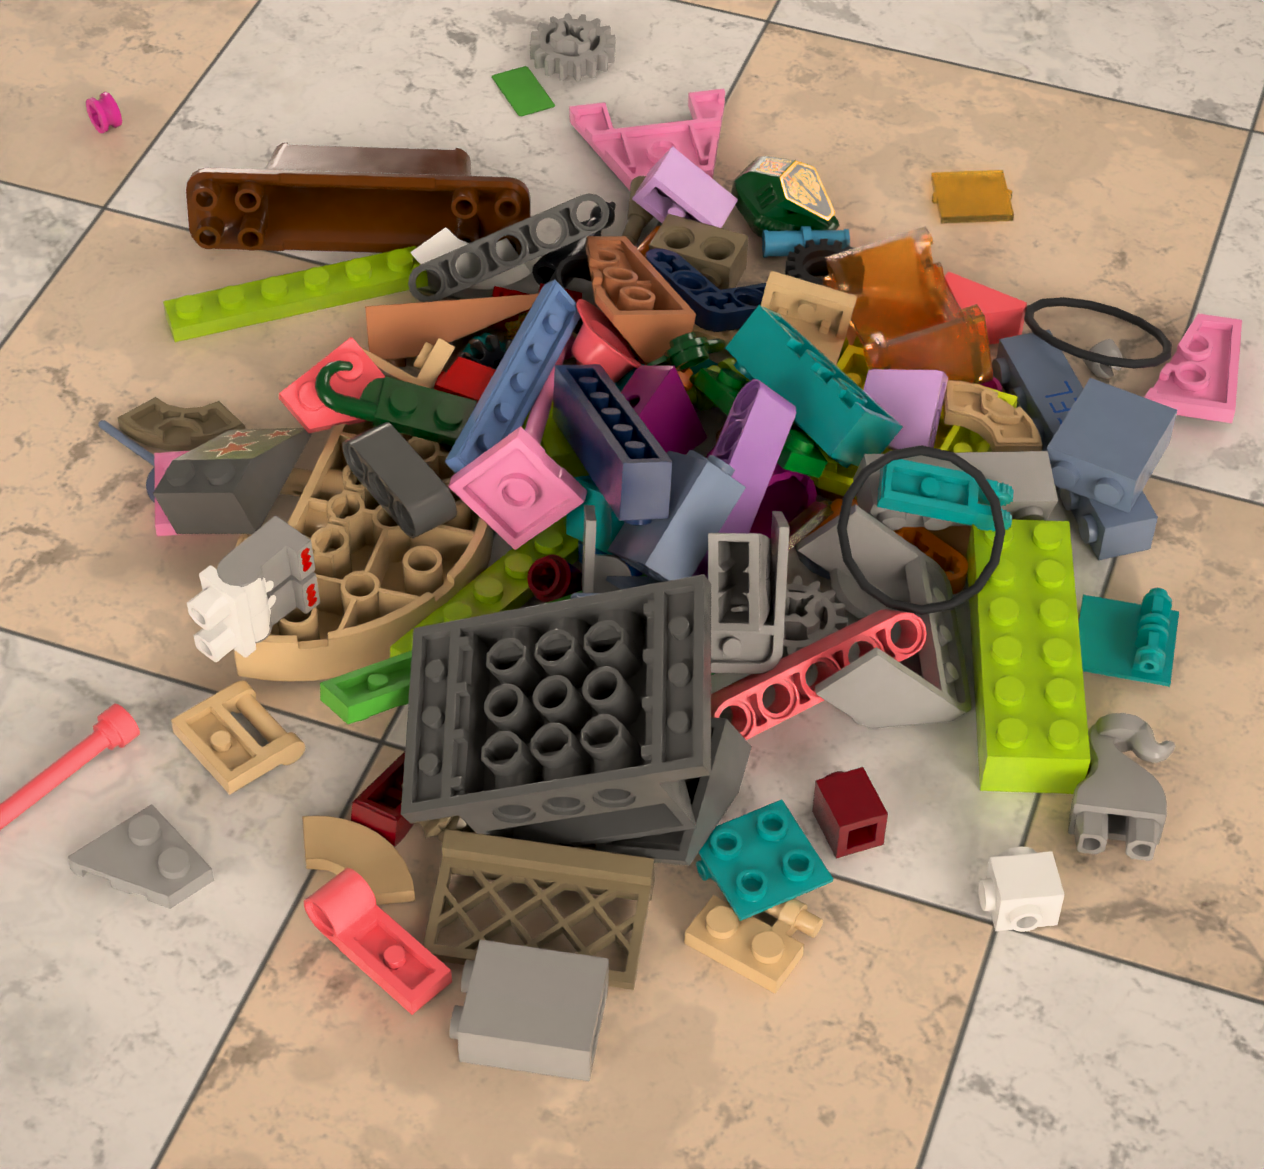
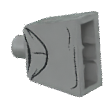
[708,533,772,632]

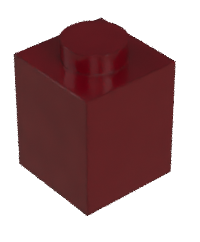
[812,767,888,859]

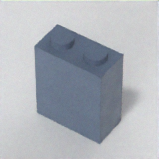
[1047,378,1177,513]
[607,450,746,582]

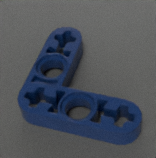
[645,248,766,332]

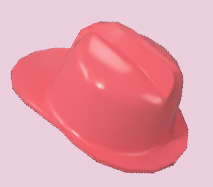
[571,299,641,383]

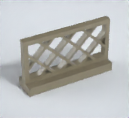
[423,829,655,990]

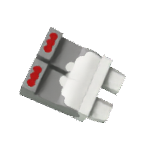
[187,515,320,662]

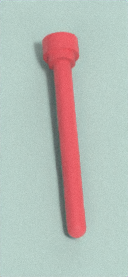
[0,703,140,830]

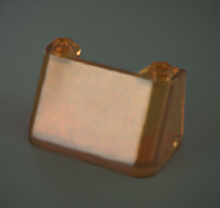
[823,226,993,385]

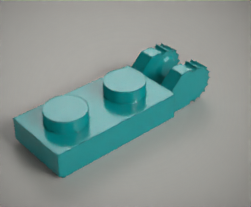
[877,459,1014,532]

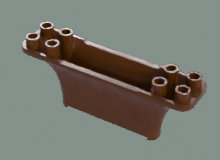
[186,142,531,255]

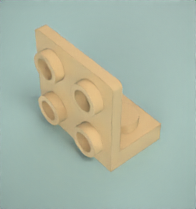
[360,338,455,389]

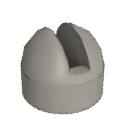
[1083,339,1123,378]

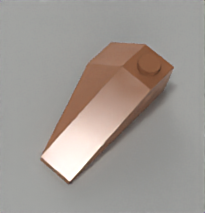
[585,236,696,363]
[365,294,539,367]

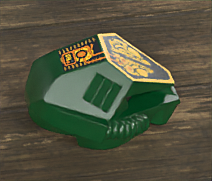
[731,156,840,237]

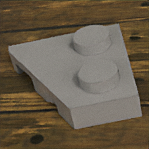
[68,804,214,909]

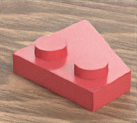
[278,337,385,433]

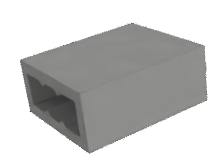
[450,940,609,1081]

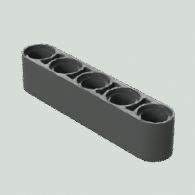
[408,193,609,302]

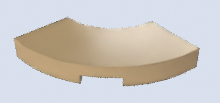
[943,380,1042,452]
[302,816,415,905]

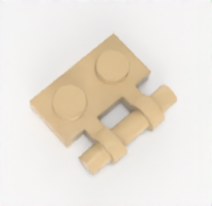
[684,895,823,994]

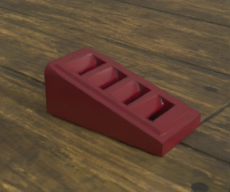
[351,751,415,847]

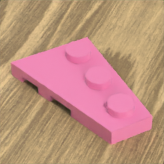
[1144,314,1242,423]

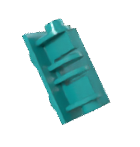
[1079,588,1179,687]
[696,799,834,921]

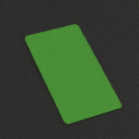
[492,66,555,116]

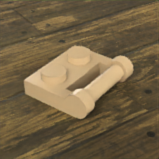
[171,680,305,795]

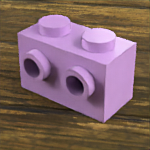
[632,146,738,228]

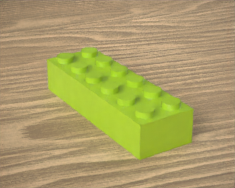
[966,519,1091,794]

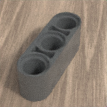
[342,422,457,538]

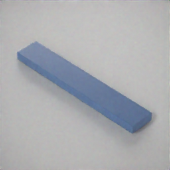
[445,279,581,473]

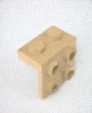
[761,271,857,365]

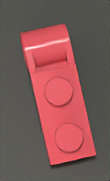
[304,868,452,1015]

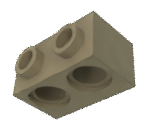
[649,214,748,290]

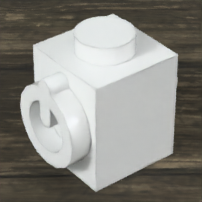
[978,847,1065,932]

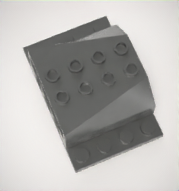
[401,574,711,847]

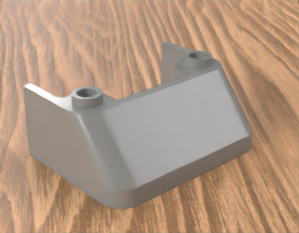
[797,504,972,728]
[582,505,789,674]

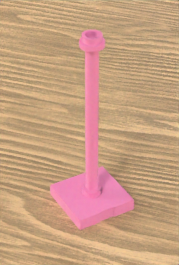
[448,334,587,550]

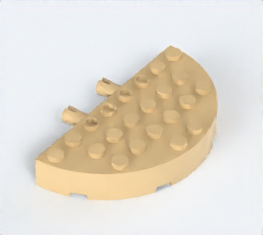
[234,374,493,682]

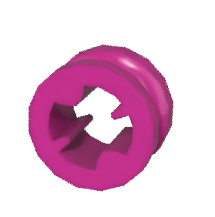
[86,92,122,134]

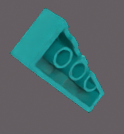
[725,305,903,468]

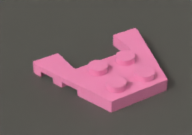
[569,89,725,191]

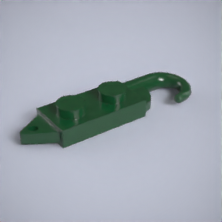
[315,360,477,447]

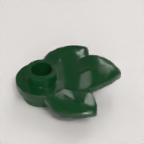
[646,332,726,371]

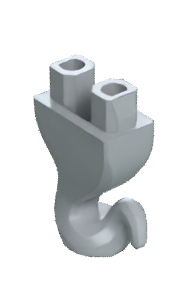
[1068,713,1175,861]

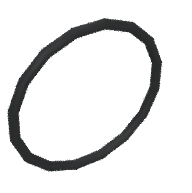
[1024,297,1172,369]
[837,445,1005,615]

